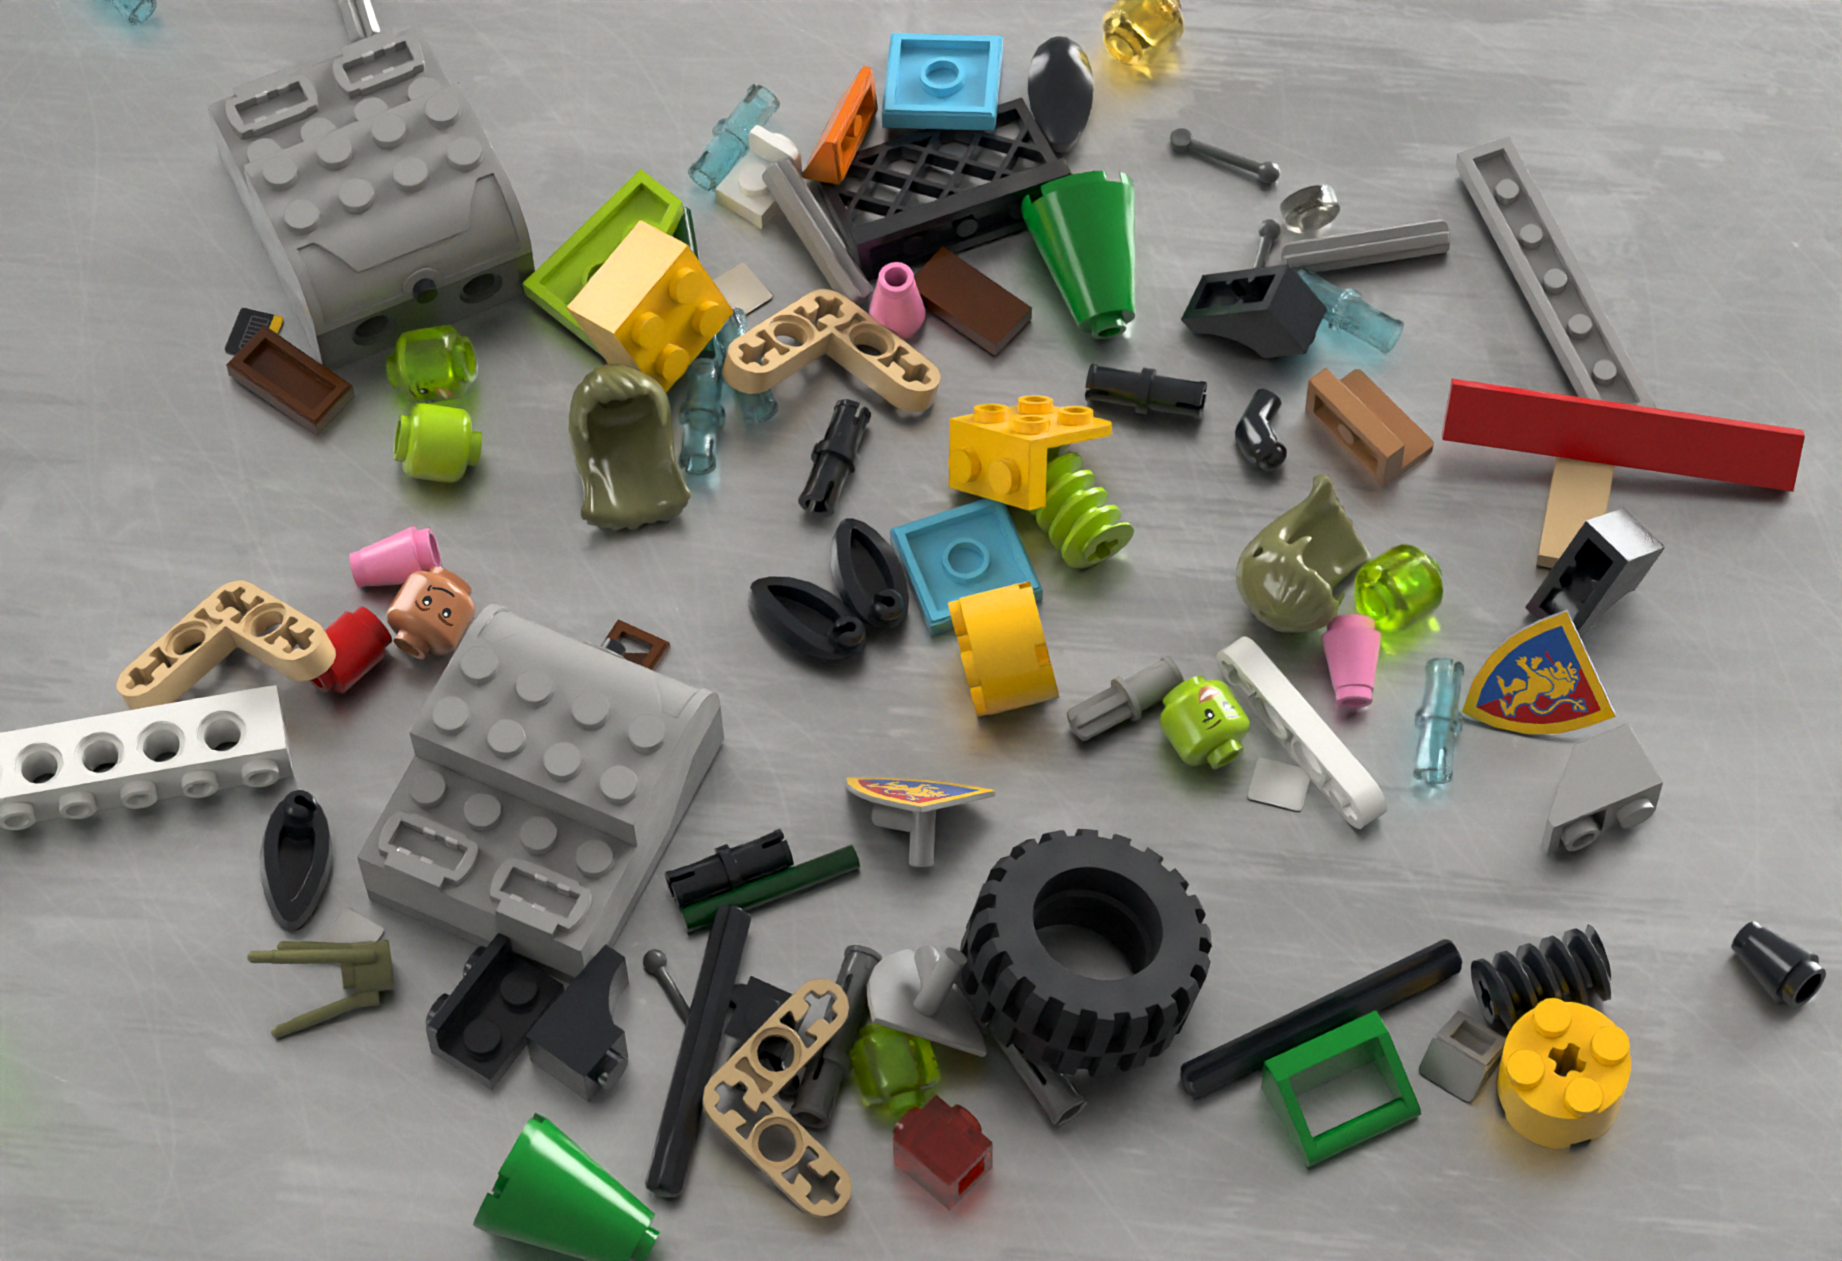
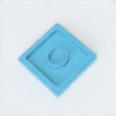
[881,33,1003,131]
[890,498,1043,636]

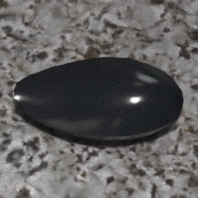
[1028,36,1094,153]
[830,518,909,629]
[748,576,867,659]
[259,790,332,932]

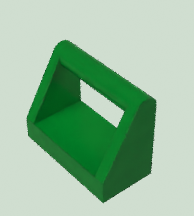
[1261,1010,1421,1167]

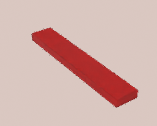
[1441,378,1805,492]

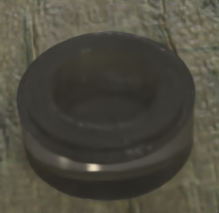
[1279,185,1340,233]

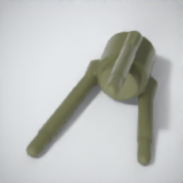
[247,940,394,1038]

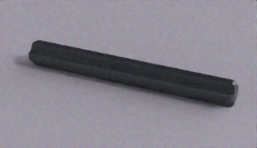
[645,905,751,1197]
[1180,939,1463,1098]

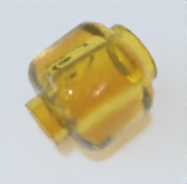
[1102,0,1185,67]

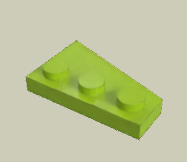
[523,169,684,357]

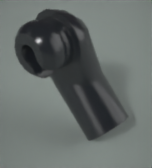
[1235,389,1287,471]

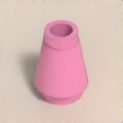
[868,262,926,340]
[349,526,442,588]
[1321,614,1381,708]

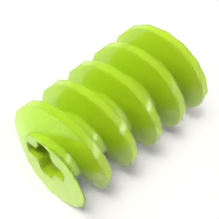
[1028,444,1135,569]

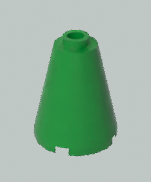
[1021,171,1135,339]
[473,1113,660,1261]

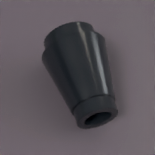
[1731,921,1826,1009]

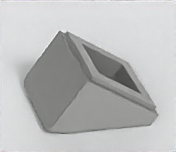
[1419,1011,1506,1102]

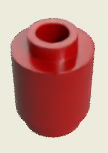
[310,606,392,694]

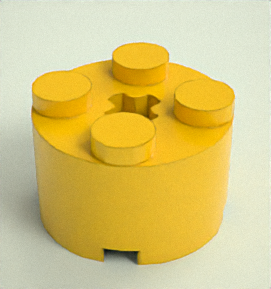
[948,581,1060,717]
[1496,998,1631,1149]

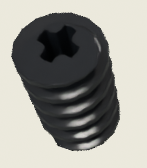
[1471,924,1611,1031]

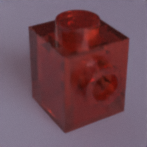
[892,1095,993,1211]

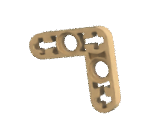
[722,289,941,412]
[116,580,336,710]
[702,978,852,1219]

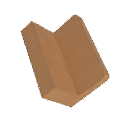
[1305,368,1434,488]

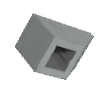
[1541,723,1663,855]

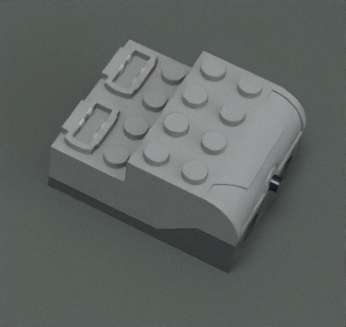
[207,25,535,371]
[357,603,724,984]

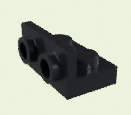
[425,933,565,1090]

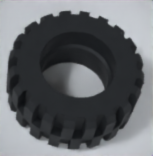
[960,829,1212,1077]

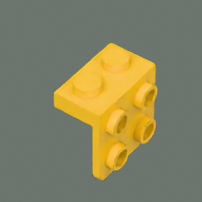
[948,395,1112,510]

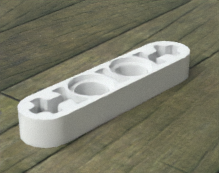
[1217,636,1387,829]

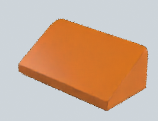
[802,66,878,185]

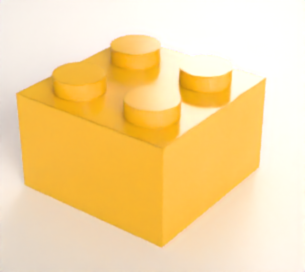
[567,220,734,393]

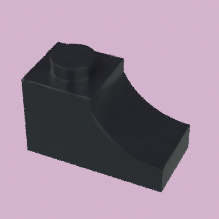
[1181,264,1328,358]
[1525,507,1666,640]
[525,944,629,1103]

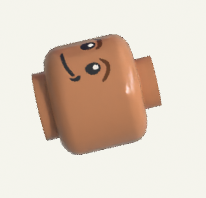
[386,566,476,659]

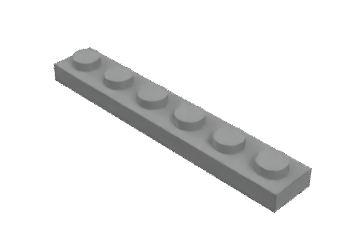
[1456,136,1656,408]

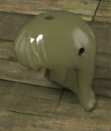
[568,364,691,531]
[1236,474,1372,634]

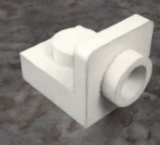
[715,125,802,229]

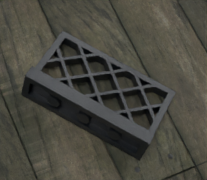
[814,97,1072,281]

